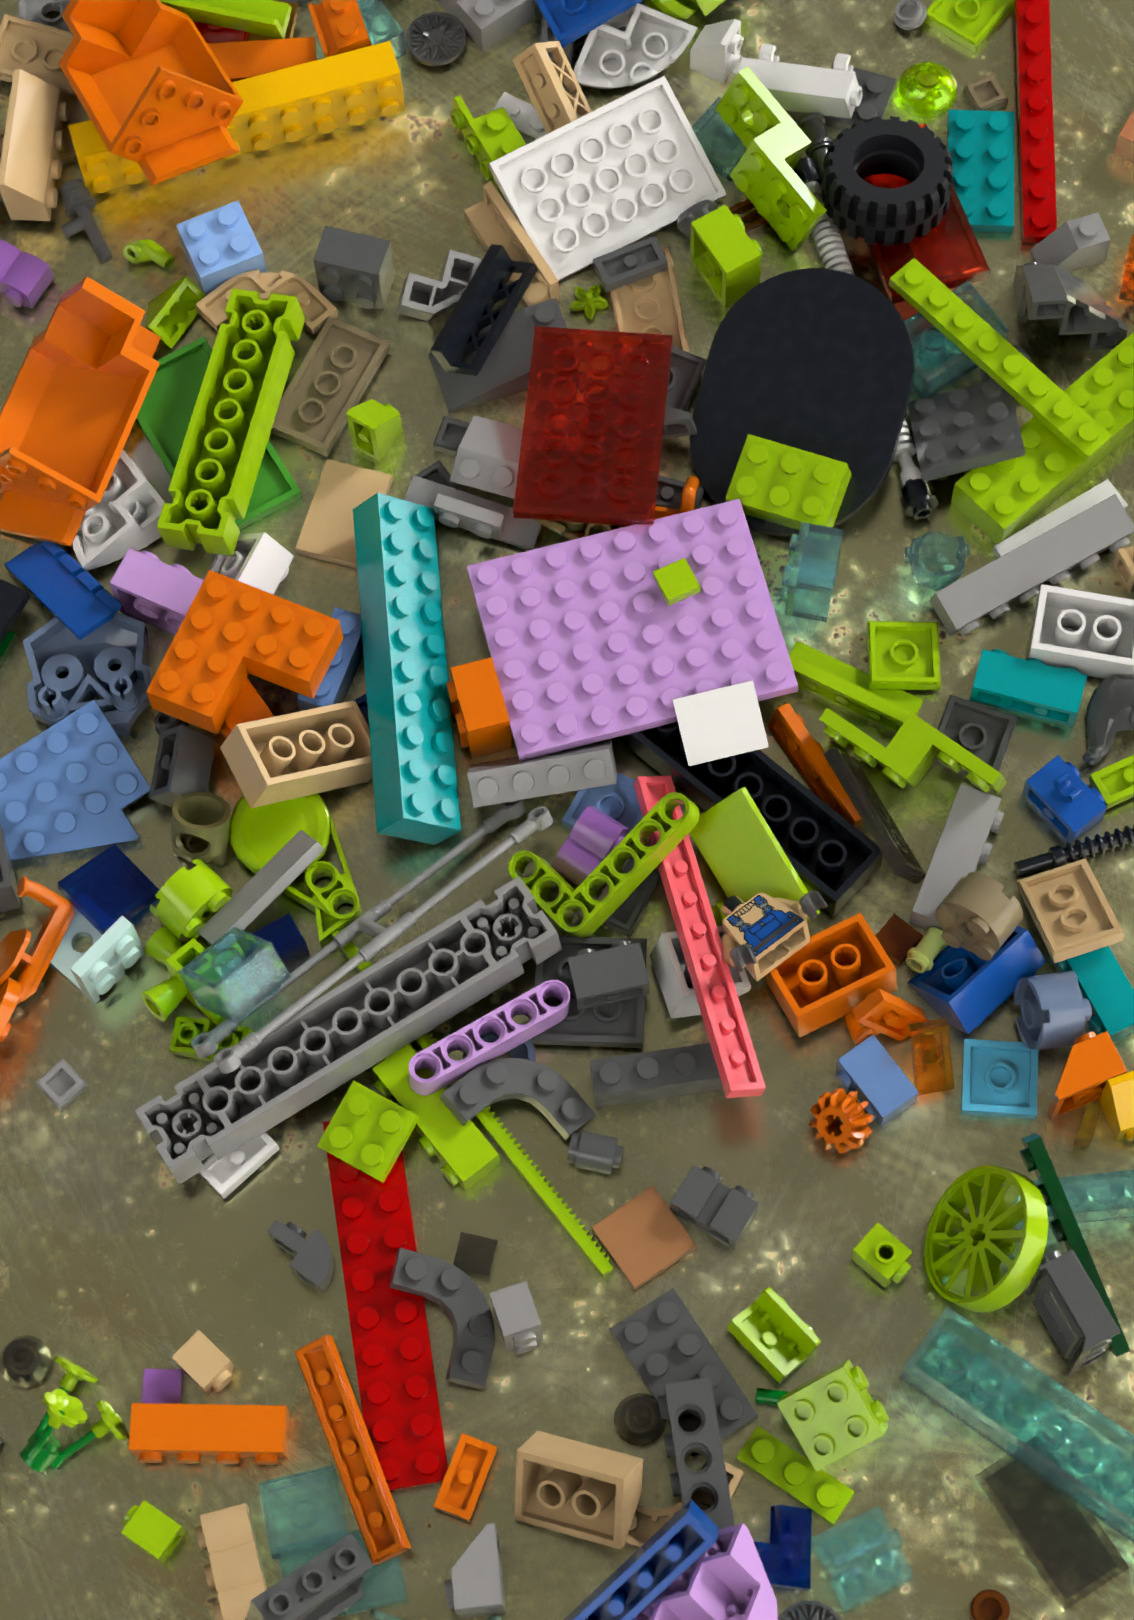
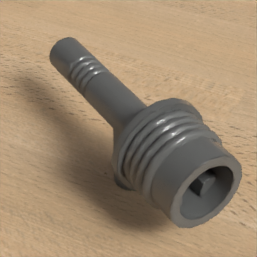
[59,179,113,263]

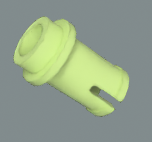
[906,927,947,973]

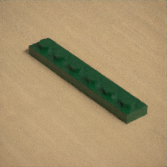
[1019,1133,1131,1357]

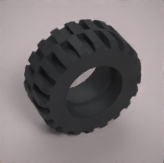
[822,116,953,246]

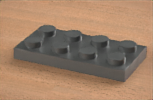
[610,1288,758,1460]

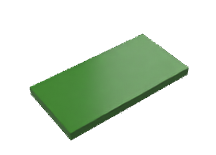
[136,336,302,531]

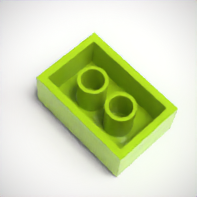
[725,434,852,539]

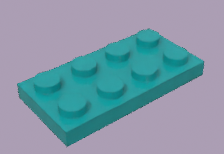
[946,109,1015,233]

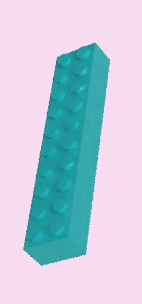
[353,492,461,845]

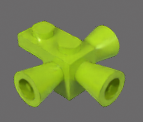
[141,926,248,1026]

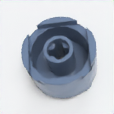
[1014,971,1092,1051]

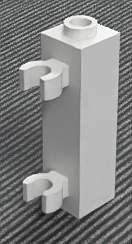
[736,44,862,119]

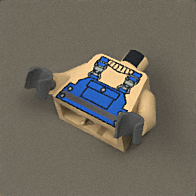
[721,890,828,982]

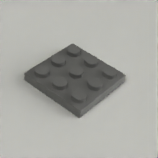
[908,379,1026,482]
[532,936,647,1048]

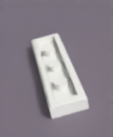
[992,479,1128,558]

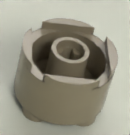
[936,872,1023,961]

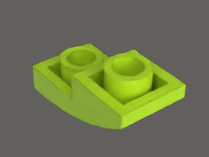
[169,1016,254,1062]

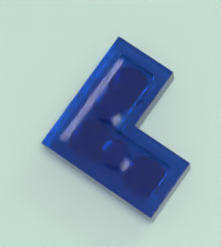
[753,1505,812,1590]

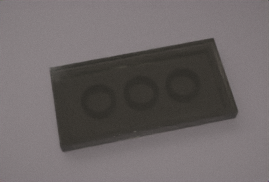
[823,747,926,884]
[974,1434,1129,1612]

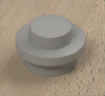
[894,0,927,30]

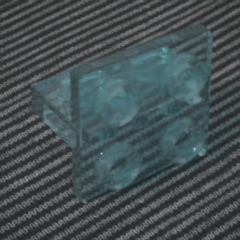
[810,1506,914,1611]

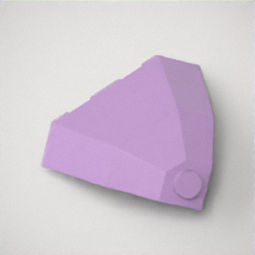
[633,1523,778,1620]

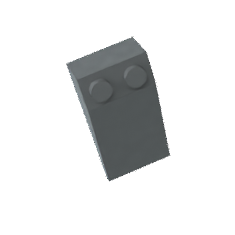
[429,298,578,414]

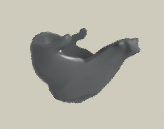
[1082,675,1134,765]

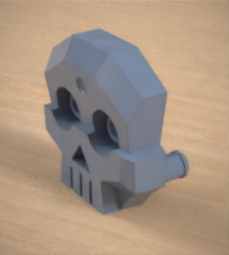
[23,613,153,738]

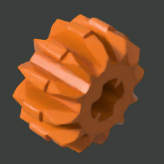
[808,1088,874,1154]

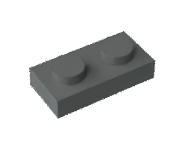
[593,236,668,293]

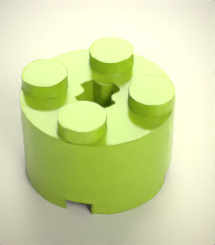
[149,859,233,943]

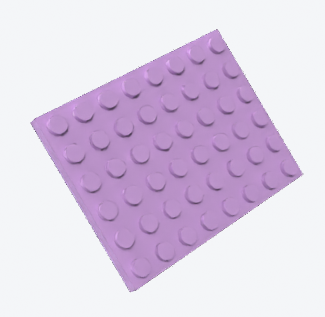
[467,499,798,761]

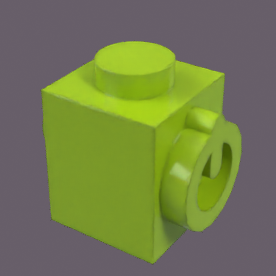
[851,1222,913,1288]

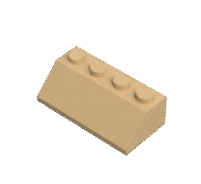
[0,69,69,221]

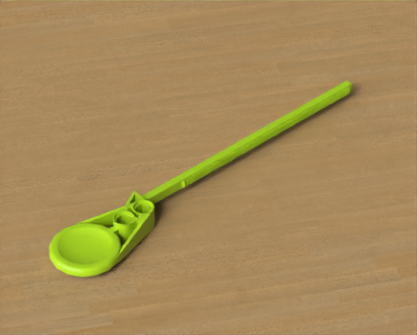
[229,793,614,1279]

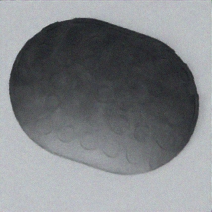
[690,268,915,537]

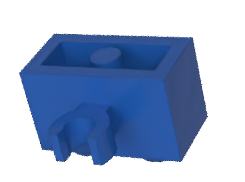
[1022,755,1107,845]

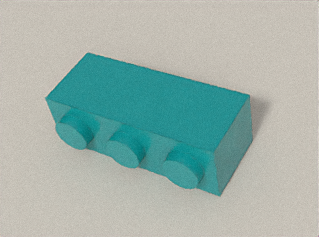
[969,649,1087,727]
[1051,946,1134,1043]

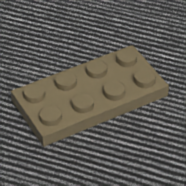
[271,316,390,457]

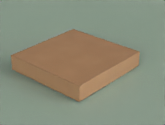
[591,1185,697,1291]

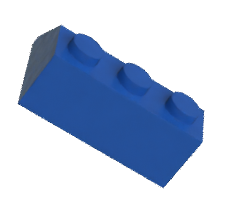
[908,926,1046,1034]

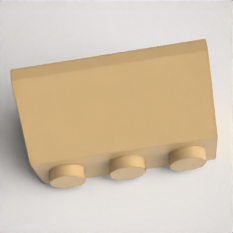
[514,1430,643,1549]

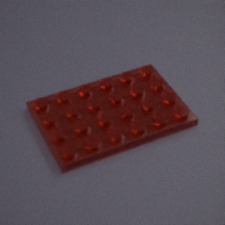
[513,326,673,526]

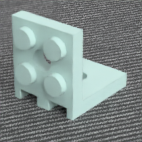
[31,894,145,1004]

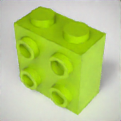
[777,1359,889,1472]

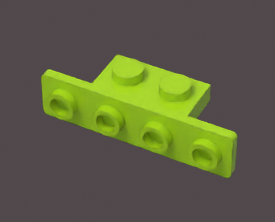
[450,95,526,208]

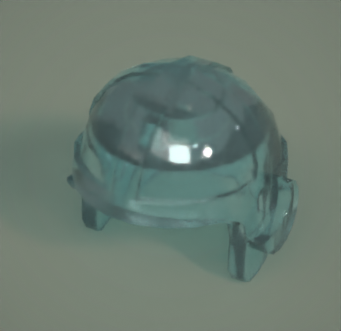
[904,531,970,591]

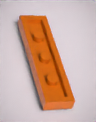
[768,702,867,830]

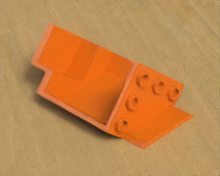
[58,0,244,186]
[0,277,161,546]

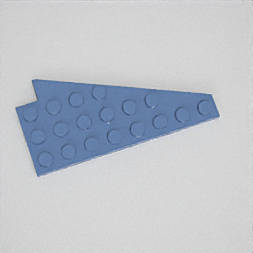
[0,700,151,861]

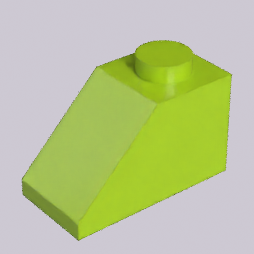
[346,399,403,462]

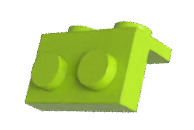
[726,1287,821,1383]

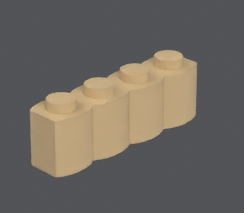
[195,1503,268,1620]

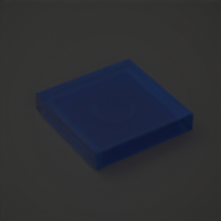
[57,844,159,935]

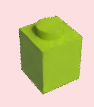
[121,1500,187,1564]

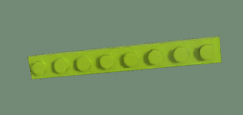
[889,258,1113,463]

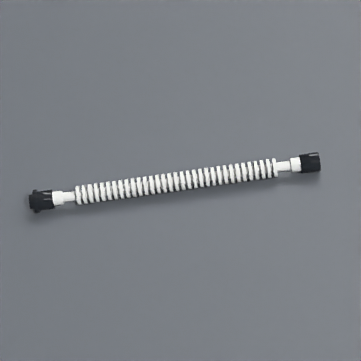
[793,157,939,519]

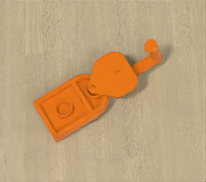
[0,876,75,1043]

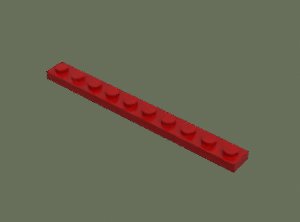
[1015,0,1057,243]

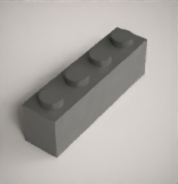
[590,1043,724,1108]

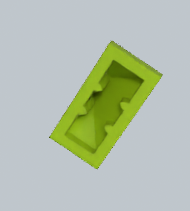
[145,276,206,349]

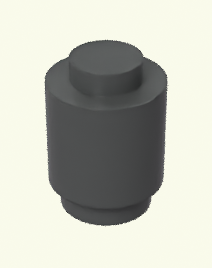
[567,1131,624,1175]

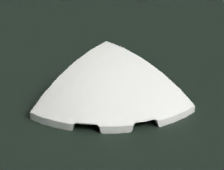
[573,3,698,89]
[72,450,167,571]

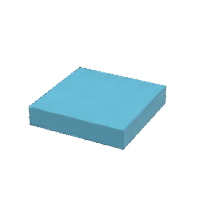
[961,1039,1038,1119]

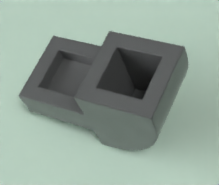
[267,1220,335,1294]

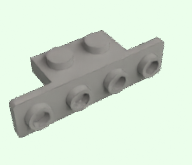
[404,476,542,550]

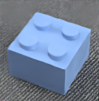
[176,201,267,296]

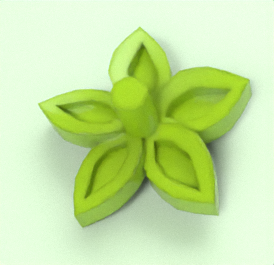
[569,284,610,322]

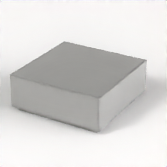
[35,1058,89,1112]

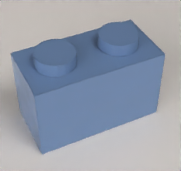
[835,1034,919,1128]

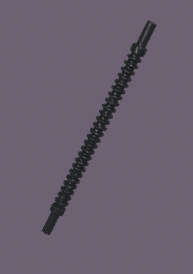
[1014,825,1134,876]

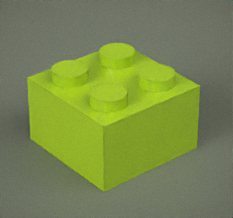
[690,204,763,308]

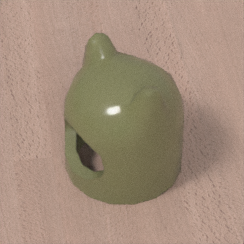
[171,792,231,868]

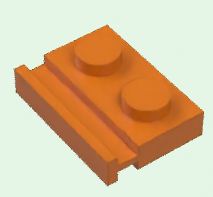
[307,0,372,58]

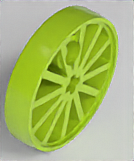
[924,1165,1048,1313]

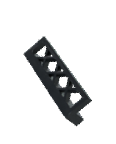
[430,244,538,376]

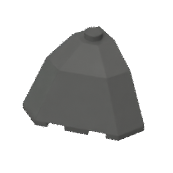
[1013,262,1127,350]

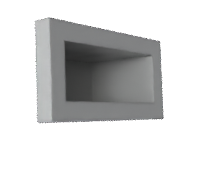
[1030,212,1111,272]

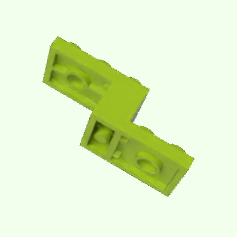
[715,66,827,251]
[819,707,1007,794]

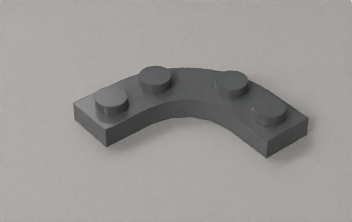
[439,1058,596,1141]
[389,1248,495,1390]

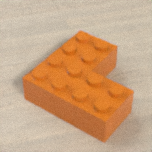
[146,570,344,734]

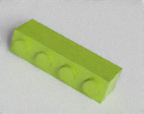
[372,1044,501,1192]

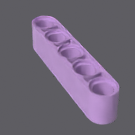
[408,980,570,1096]

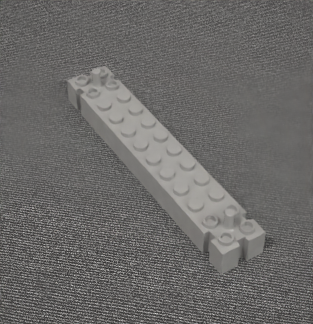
[134,876,562,1184]

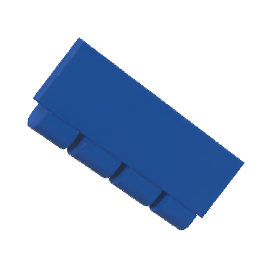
[4,541,121,640]

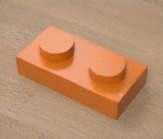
[433,1433,498,1522]

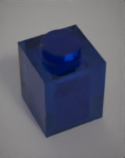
[249,913,310,975]

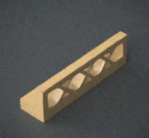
[513,41,592,134]
[464,181,560,307]

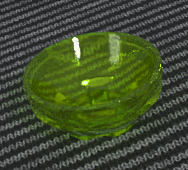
[897,61,957,118]

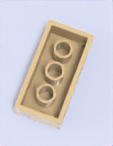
[220,700,373,808]

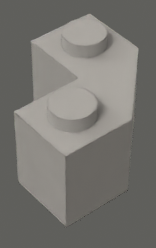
[396,249,482,322]

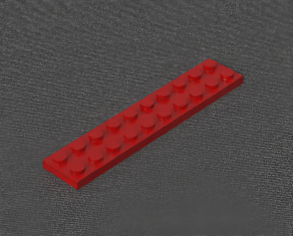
[323,1120,448,1492]

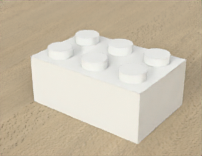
[1028,584,1134,680]

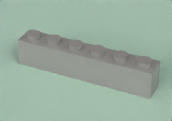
[929,494,1134,636]

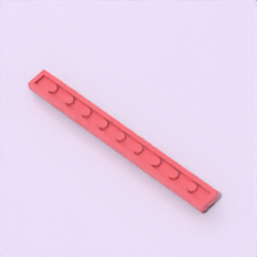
[634,775,766,1098]

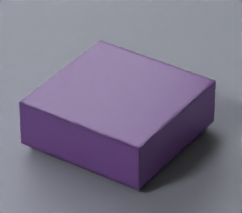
[141,1369,184,1404]

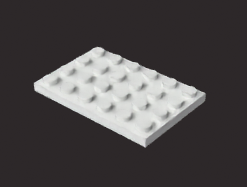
[488,76,727,281]

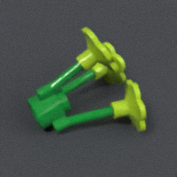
[20,1356,129,1473]

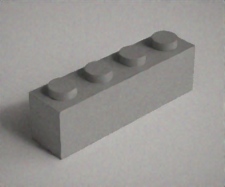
[467,741,618,808]
[909,784,1005,932]

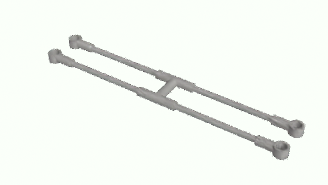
[191,800,553,1074]

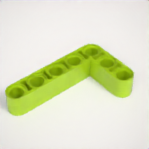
[508,792,700,938]

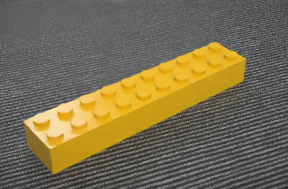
[68,41,405,194]

